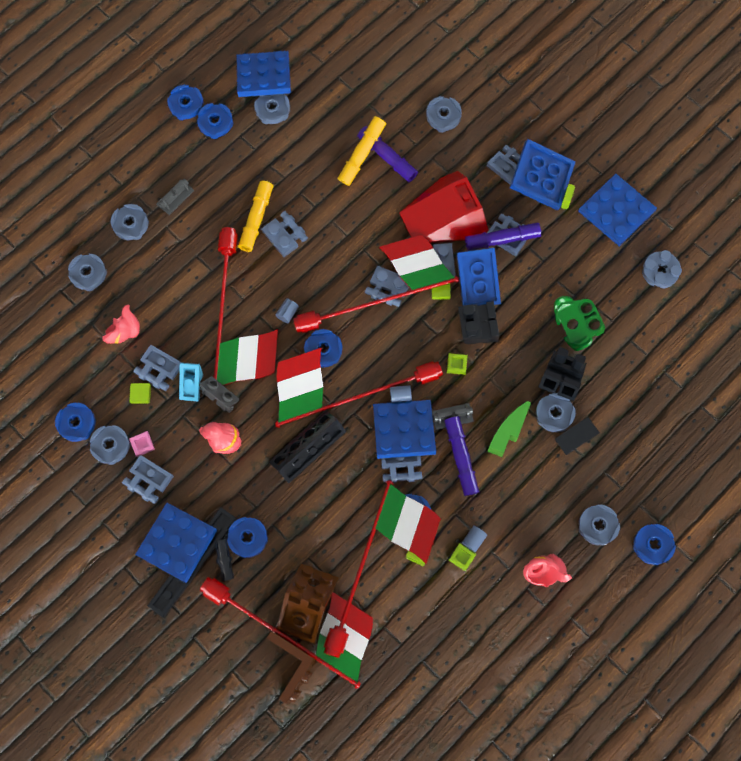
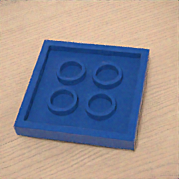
[237,51,291,97]
[509,139,575,210]
[578,174,657,247]
[373,400,436,459]
[135,503,217,583]

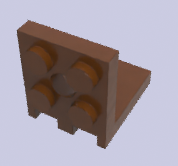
[276,564,339,644]
[267,631,316,704]

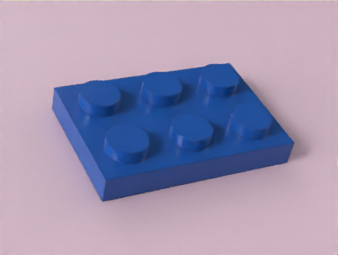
[457,248,501,306]

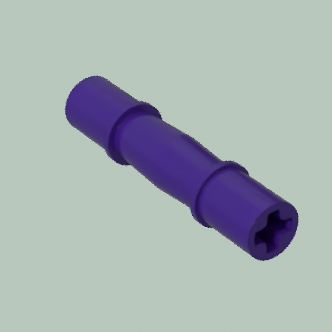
[357,126,418,182]
[465,222,541,251]
[444,416,479,496]

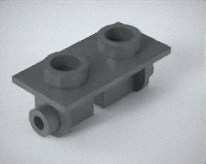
[156,179,194,215]
[199,376,240,413]
[432,403,474,430]

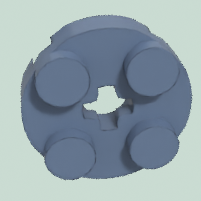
[254,94,290,124]
[426,96,462,133]
[111,204,149,240]
[642,250,682,288]
[68,254,107,291]
[536,393,576,432]
[90,425,131,465]
[579,505,620,546]

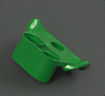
[554,296,605,351]

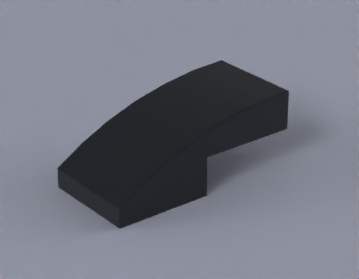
[555,417,600,455]

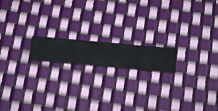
[147,507,237,618]

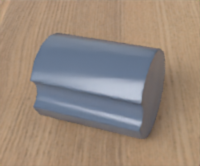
[275,298,299,323]
[390,385,412,403]
[462,526,487,553]

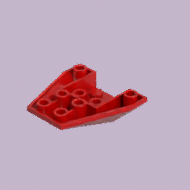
[399,171,489,243]

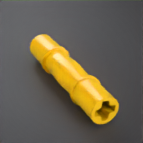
[337,116,386,186]
[238,181,273,252]

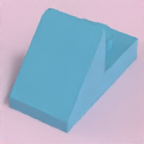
[179,362,203,401]

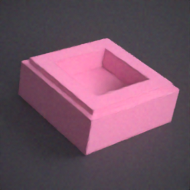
[129,431,155,457]

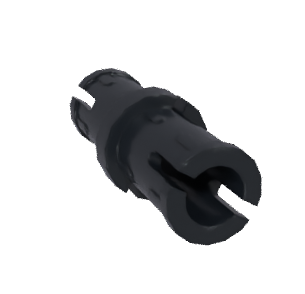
[214,539,234,581]

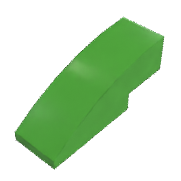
[487,401,531,457]

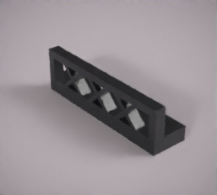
[269,411,346,484]

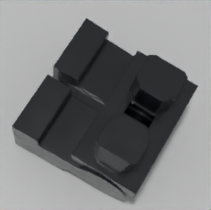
[458,301,499,344]
[539,347,587,401]

